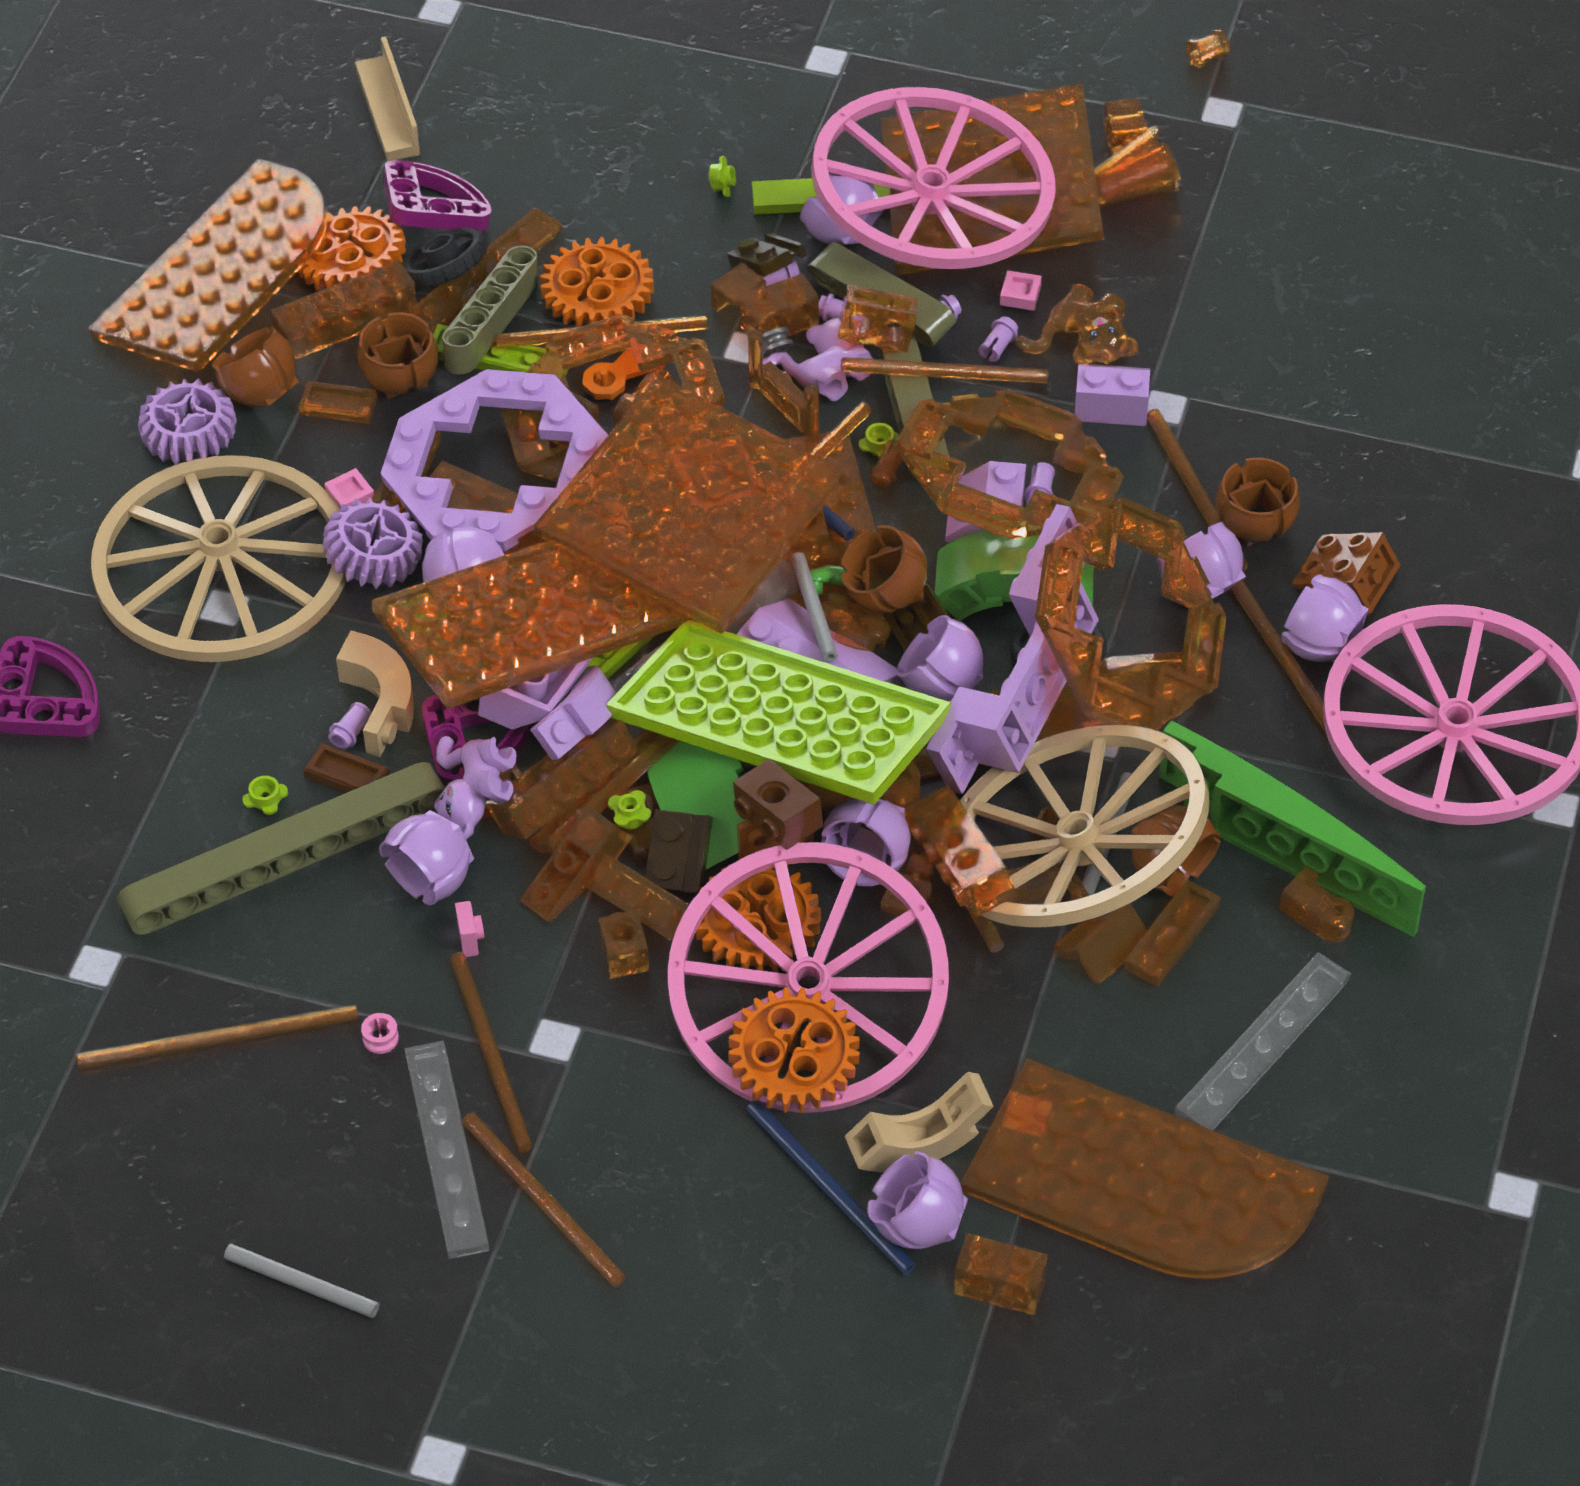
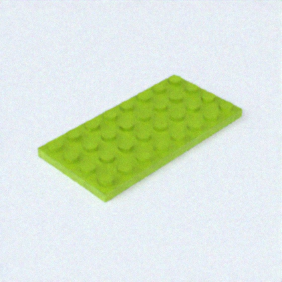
[606,619,951,805]

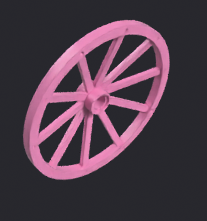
[811,87,1056,269]
[1323,604,1580,825]
[668,842,949,1113]

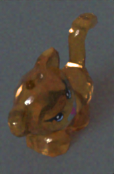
[1016,283,1139,364]

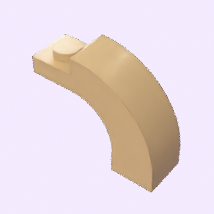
[336,631,414,757]
[845,1072,994,1172]

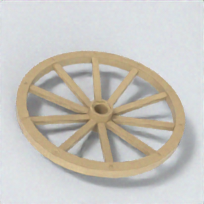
[91,455,347,662]
[941,725,1209,927]

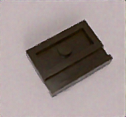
[727,233,806,277]
[881,581,951,651]
[644,809,713,894]

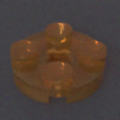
[821,593,891,651]

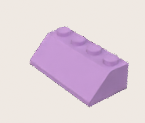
[478,592,617,730]
[736,598,902,686]

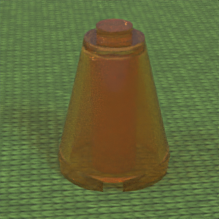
[1082,126,1182,207]

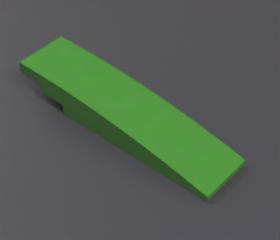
[1159,720,1426,937]

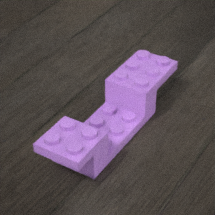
[926,504,1099,795]

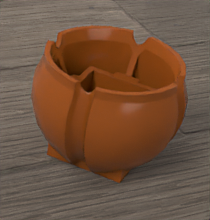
[357,313,439,399]
[212,327,299,408]
[1216,458,1301,547]
[841,525,927,613]
[1131,805,1221,896]

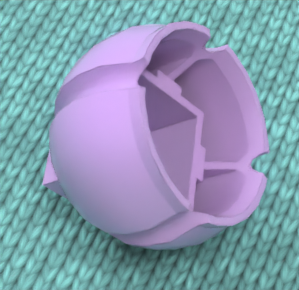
[800,173,884,245]
[1156,522,1246,609]
[422,527,507,617]
[1281,574,1369,663]
[897,615,984,702]
[821,798,911,886]
[379,810,474,905]
[868,1151,968,1249]

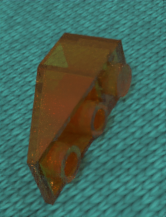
[519,805,632,923]

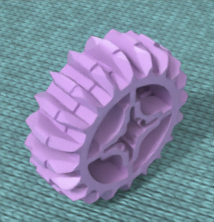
[138,378,237,465]
[323,497,423,589]

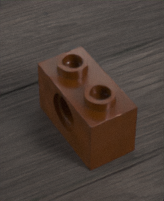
[733,759,823,850]

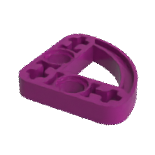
[383,160,491,231]
[0,636,100,737]
[422,685,532,788]

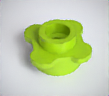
[709,156,736,197]
[859,423,901,459]
[242,776,288,815]
[608,790,651,829]

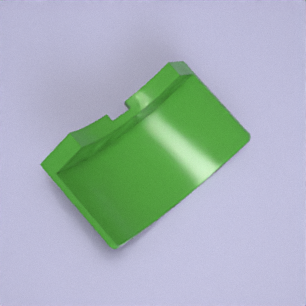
[935,527,1094,621]
[645,738,749,869]

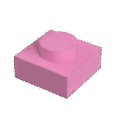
[1000,270,1042,311]
[324,468,375,509]
[455,901,484,958]

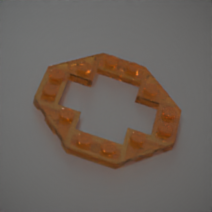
[501,314,726,499]
[895,389,1124,539]
[1035,497,1227,731]

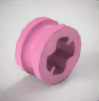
[361,1013,399,1054]

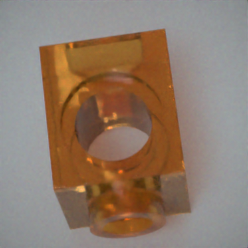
[1103,98,1147,155]
[599,910,649,979]

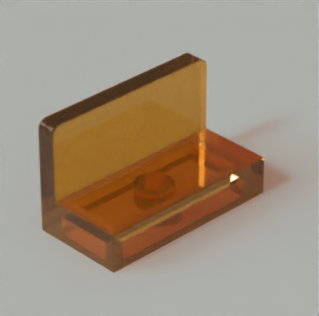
[1053,903,1151,983]

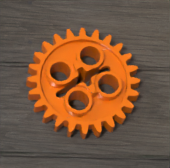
[293,206,406,293]
[540,237,654,331]
[696,866,821,973]
[729,987,860,1113]

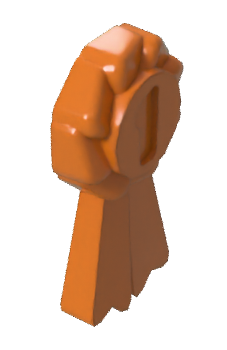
[582,342,665,400]

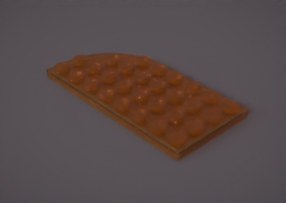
[89,159,327,372]
[372,537,710,709]
[960,1058,1329,1278]

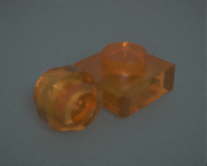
[881,852,936,923]

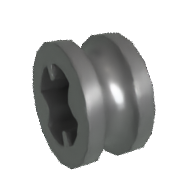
[758,327,794,356]

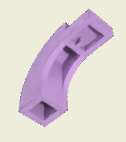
[530,666,617,760]

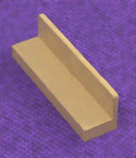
[355,36,420,162]

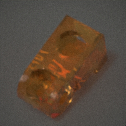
[1279,866,1355,943]

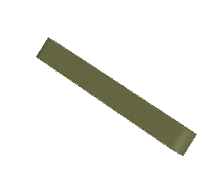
[117,762,445,935]

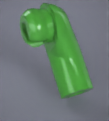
[810,565,846,595]

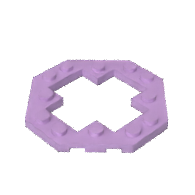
[381,369,610,551]

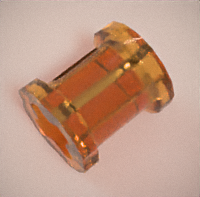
[1185,28,1230,69]

